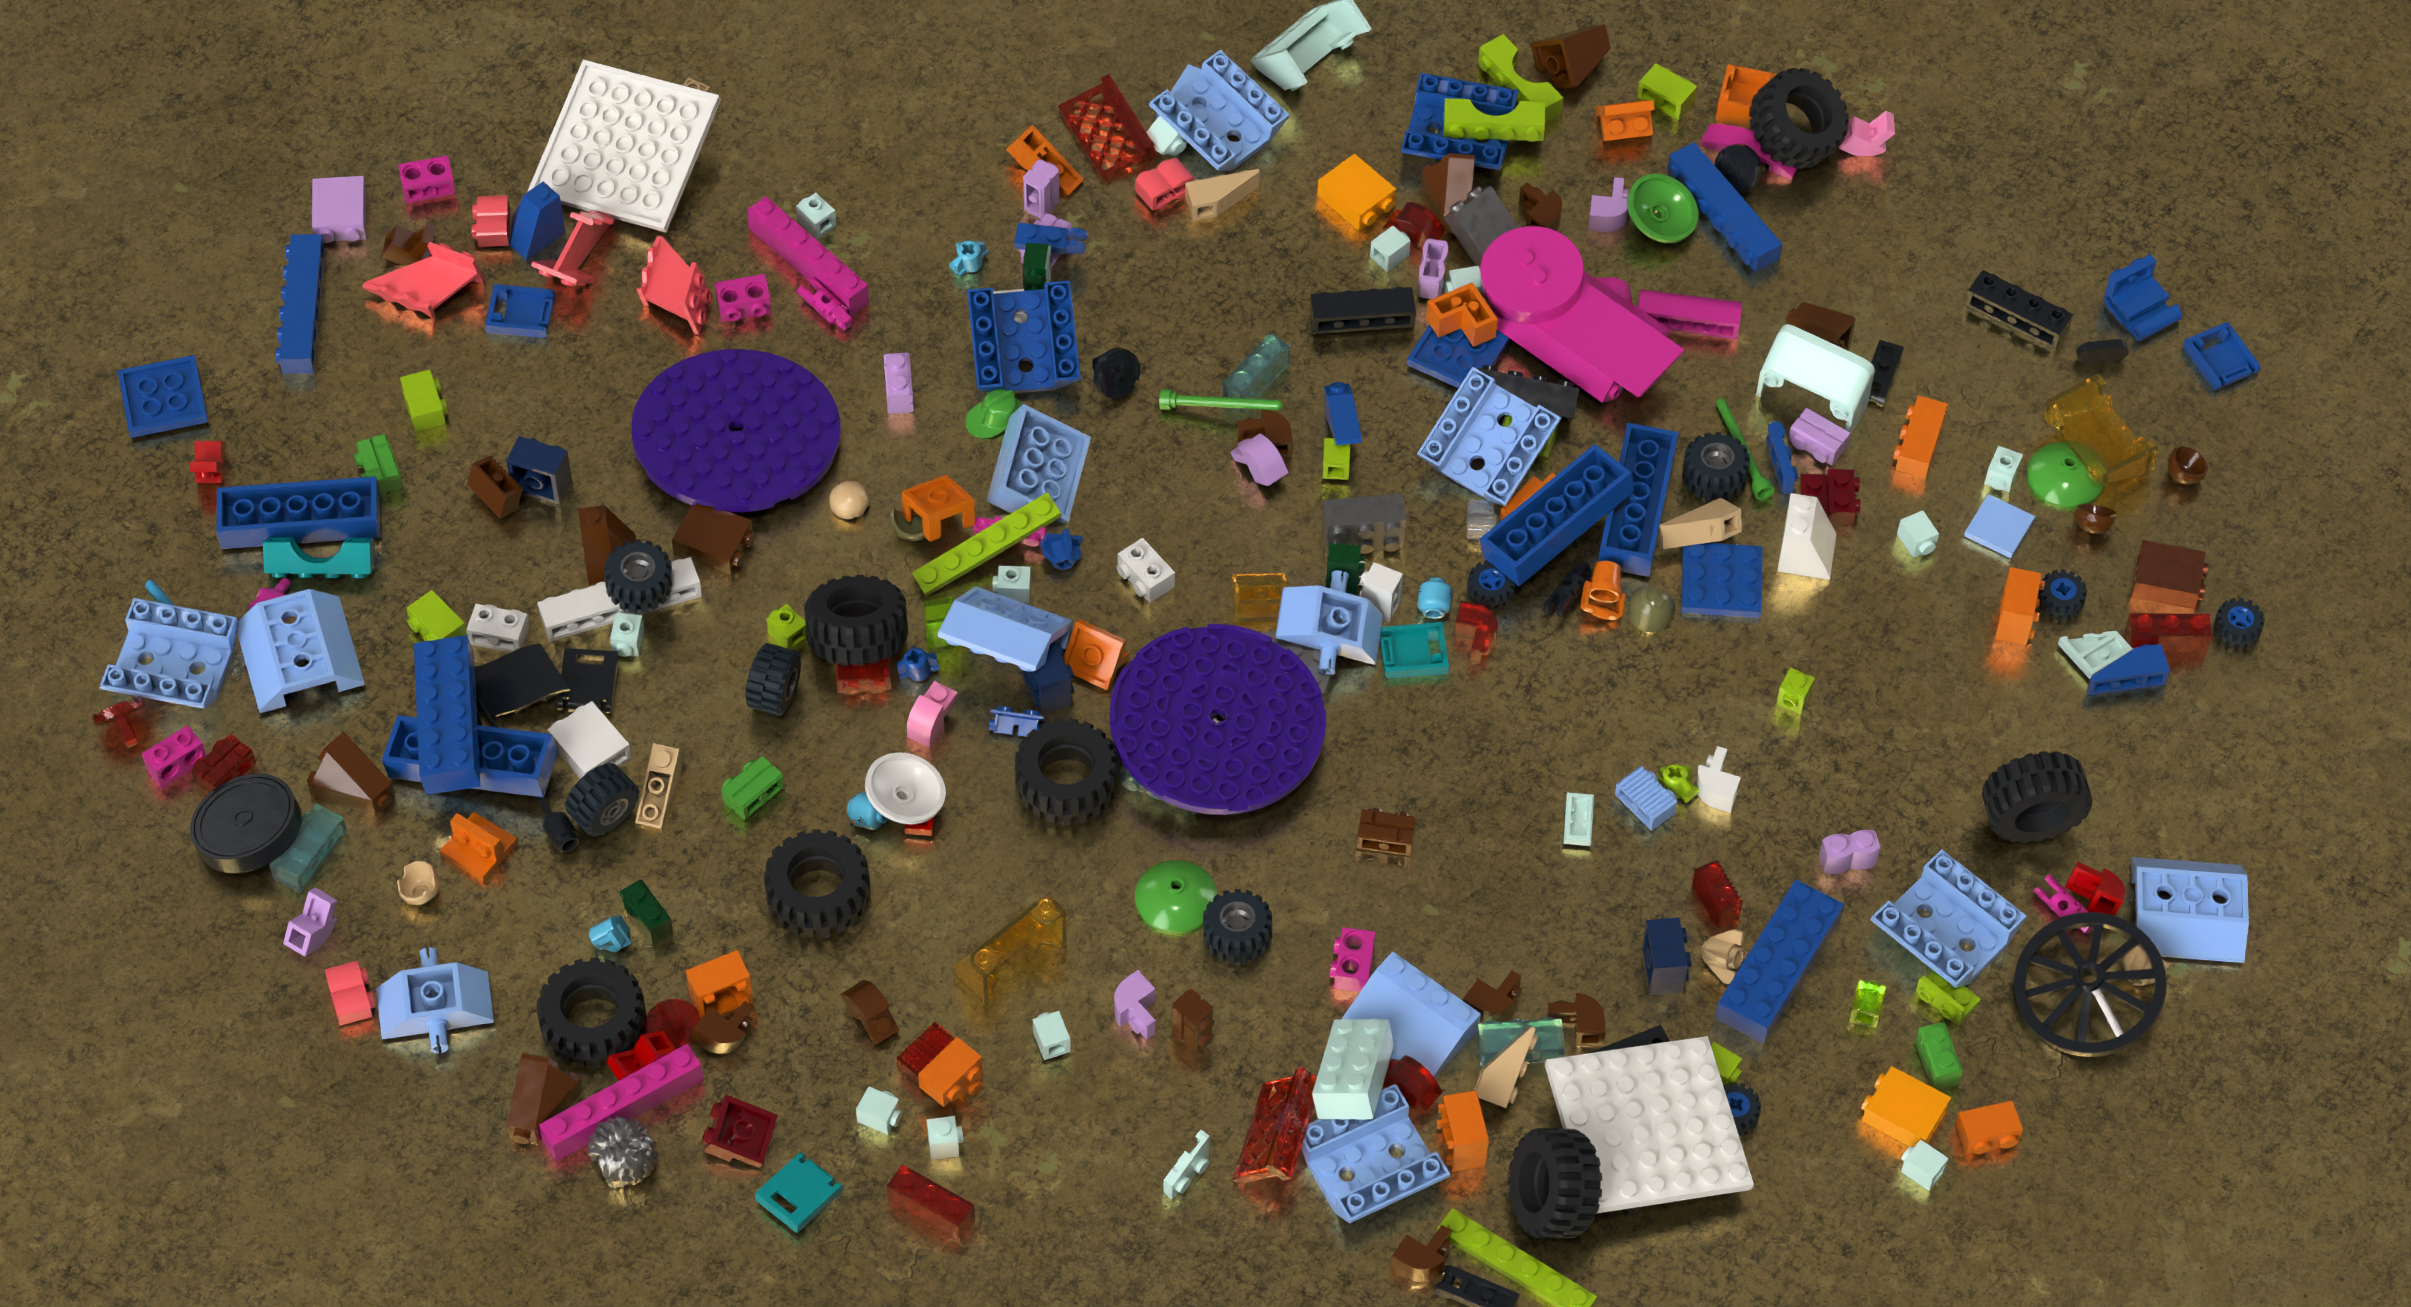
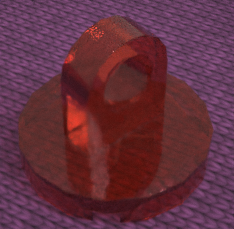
[91,696,145,748]
[645,999,701,1049]

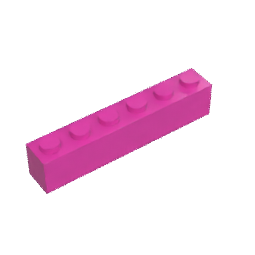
[747,196,869,316]
[539,1044,704,1161]

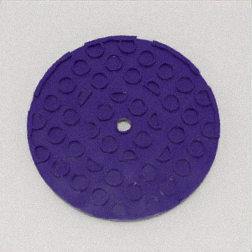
[631,349,841,512]
[1109,624,1326,815]

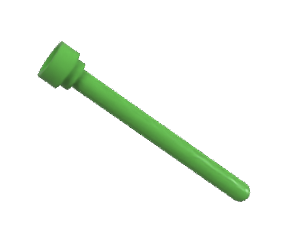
[1159,389,1283,410]
[1716,398,1775,500]

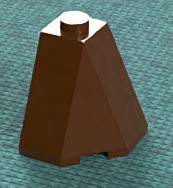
[1530,24,1611,89]
[1422,153,1475,234]
[1785,302,1856,351]
[578,505,636,587]
[307,732,395,815]
[507,1053,582,1144]

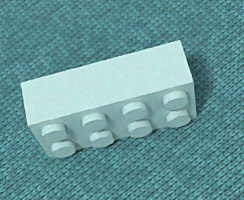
[1312,1019,1394,1119]

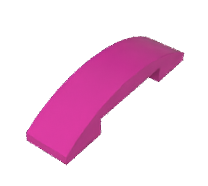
[1699,124,1798,180]

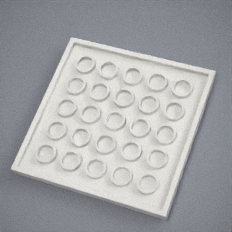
[527,60,721,232]
[1545,1036,1754,1214]

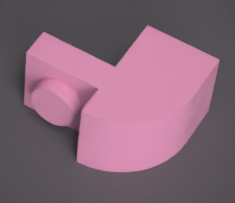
[1839,111,1895,156]
[907,681,958,749]

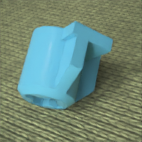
[948,240,989,277]
[589,915,632,952]

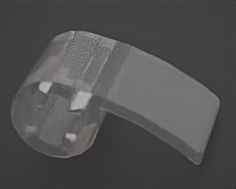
[1466,500,1494,539]

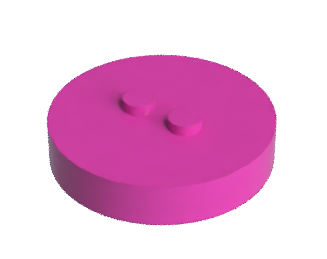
[1480,226,1583,324]

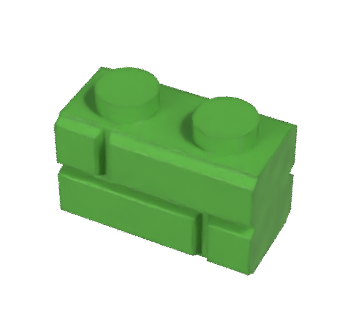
[354,434,403,495]
[721,756,785,820]
[1915,1022,1963,1090]

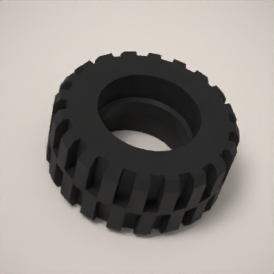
[1749,68,1849,168]
[804,575,908,666]
[1015,719,1118,825]
[1982,751,2093,843]
[764,829,871,938]
[537,958,647,1069]
[1508,1128,1602,1238]

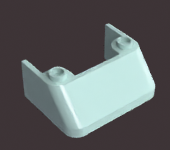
[1250,0,1372,91]
[1756,324,1875,433]

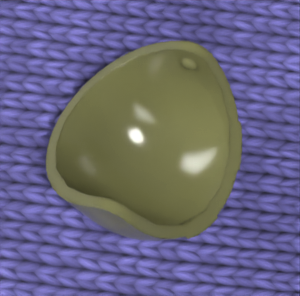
[891,508,925,541]
[1628,586,1676,632]

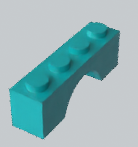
[263,537,374,578]

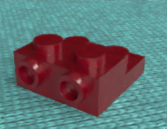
[1800,469,1861,525]
[701,1095,778,1168]

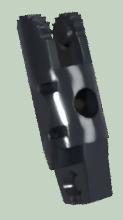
[1542,561,1592,618]

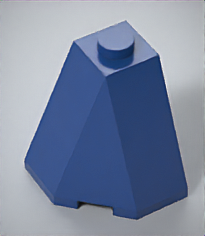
[510,181,565,261]

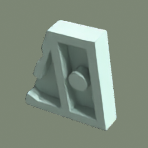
[2058,631,2133,679]
[1163,1130,1210,1199]

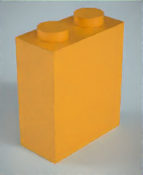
[1317,153,1396,231]
[1861,1066,1952,1147]

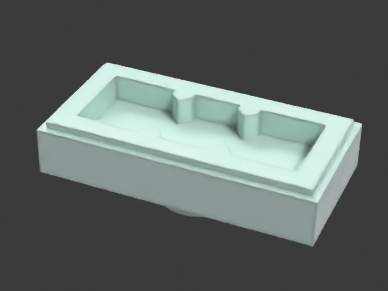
[1563,792,1594,846]

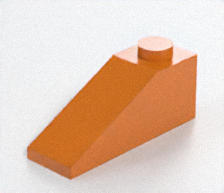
[1006,125,1084,196]

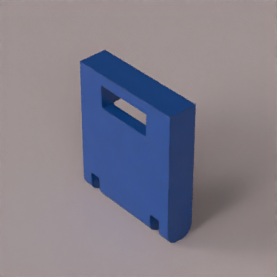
[485,284,555,338]
[2183,322,2261,390]

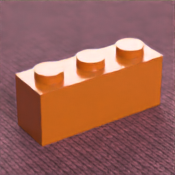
[1893,395,1948,479]

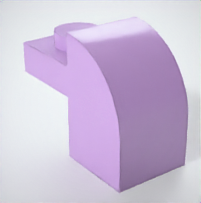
[1588,177,1630,232]
[1230,433,1288,486]
[283,887,337,957]
[1114,970,1156,1040]

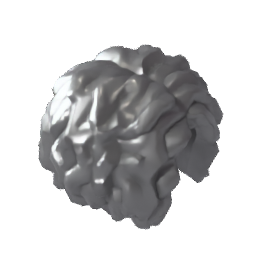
[587,1116,659,1189]

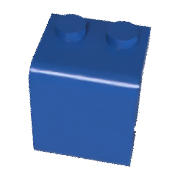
[2104,254,2182,341]

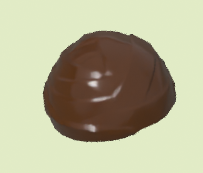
[2167,446,2208,485]
[2074,504,2117,535]

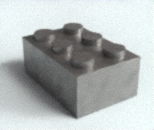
[1322,493,1406,556]

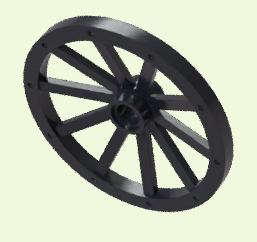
[2014,912,2167,1057]

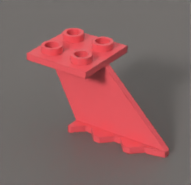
[531,211,615,287]
[637,236,712,335]
[362,242,486,318]

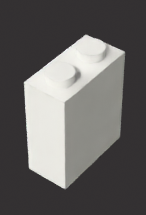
[547,701,632,779]

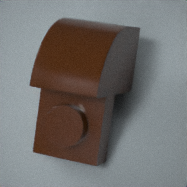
[1519,182,1562,231]
[381,221,436,265]
[1237,410,1293,457]
[1463,970,1522,1025]
[840,980,900,1044]
[1546,993,1606,1046]
[690,1001,754,1054]
[1390,1225,1453,1282]

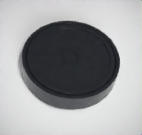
[190,774,302,873]

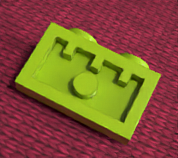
[1916,970,1981,1026]

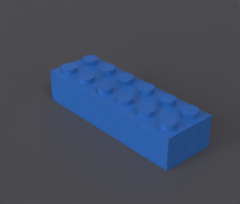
[1598,423,1679,577]
[1479,444,1634,586]
[216,476,380,549]
[414,635,481,795]
[382,715,558,797]
[1715,879,1845,1045]

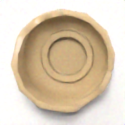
[829,480,871,519]
[397,861,439,905]

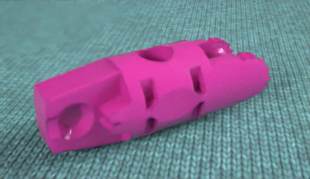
[796,277,852,331]
[2033,873,2094,934]

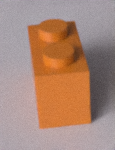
[1955,1101,2023,1155]

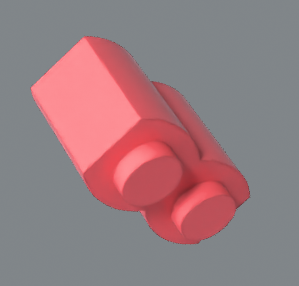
[1135,158,1194,210]
[472,195,510,247]
[325,961,376,1026]

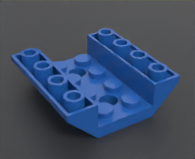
[1401,73,1518,170]
[967,280,1081,394]

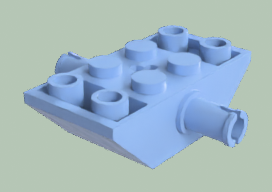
[1275,571,1383,675]
[376,947,494,1053]

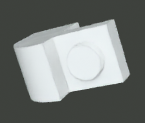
[1696,746,1741,813]

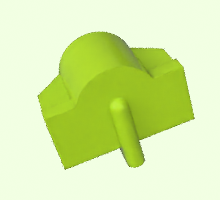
[1658,764,1699,803]

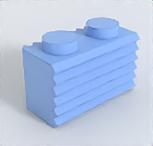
[1615,766,1677,831]

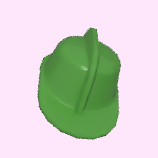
[966,389,1022,439]

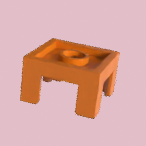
[902,474,975,542]

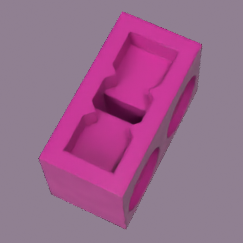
[398,155,456,203]
[714,274,772,322]
[142,725,207,789]
[1330,927,1375,992]

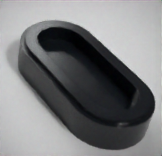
[2076,339,2129,364]

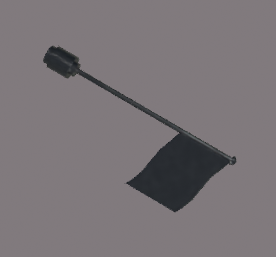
[475,643,580,853]

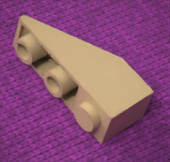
[1185,169,1260,222]
[1660,498,1742,549]
[635,743,686,829]
[1473,1026,1538,1108]

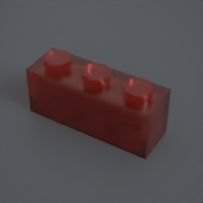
[2124,613,2212,654]
[887,1164,975,1242]

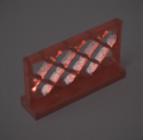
[1058,74,1157,180]
[1232,1067,1317,1184]

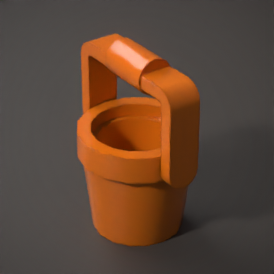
[1581,561,1625,620]

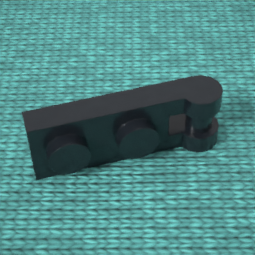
[1869,340,1904,407]
[1434,1265,1520,1307]

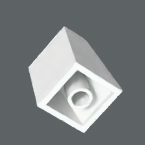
[1777,493,1837,580]

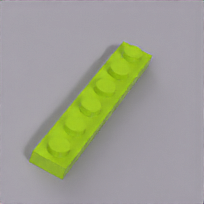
[912,492,1062,597]
[1436,1208,1597,1307]

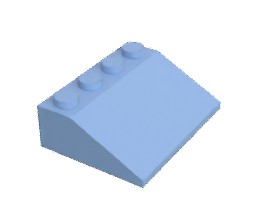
[986,404,1091,523]
[1341,952,1481,1087]

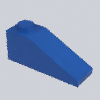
[1323,382,1362,445]
[2087,644,2170,696]

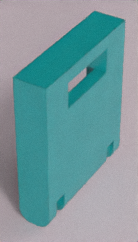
[1380,622,1449,679]
[755,1152,844,1233]

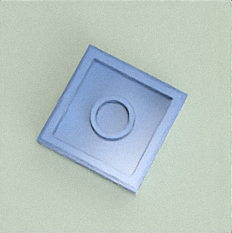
[1964,494,2035,558]

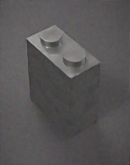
[1443,186,1519,267]

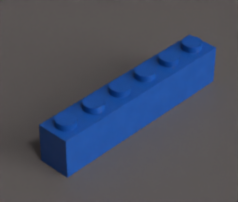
[1667,142,1783,272]
[275,234,325,374]

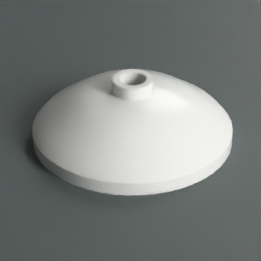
[865,752,946,824]

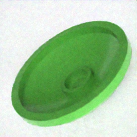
[1627,174,1698,243]
[2027,442,2106,509]
[1135,860,1217,934]

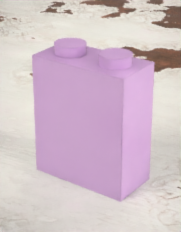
[312,176,367,243]

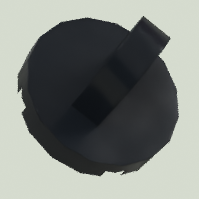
[1714,143,1762,194]
[1092,347,1140,399]

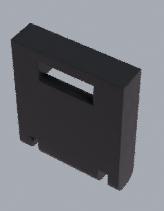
[557,648,619,714]

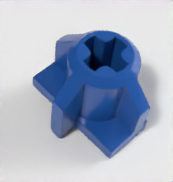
[1040,529,1083,570]
[897,645,940,681]

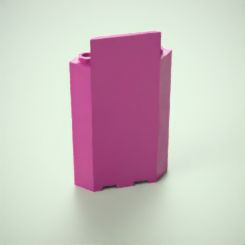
[1490,270,1685,402]

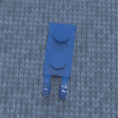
[1014,223,1088,255]
[1766,421,1798,494]

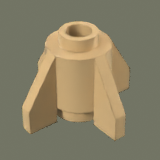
[1701,929,1749,984]

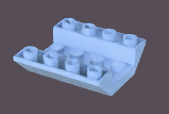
[1149,49,1290,171]
[1417,367,1561,506]
[937,586,1074,672]
[236,589,365,713]
[99,598,237,709]
[1870,849,2027,988]
[2131,857,2249,963]
[1296,1084,1450,1223]

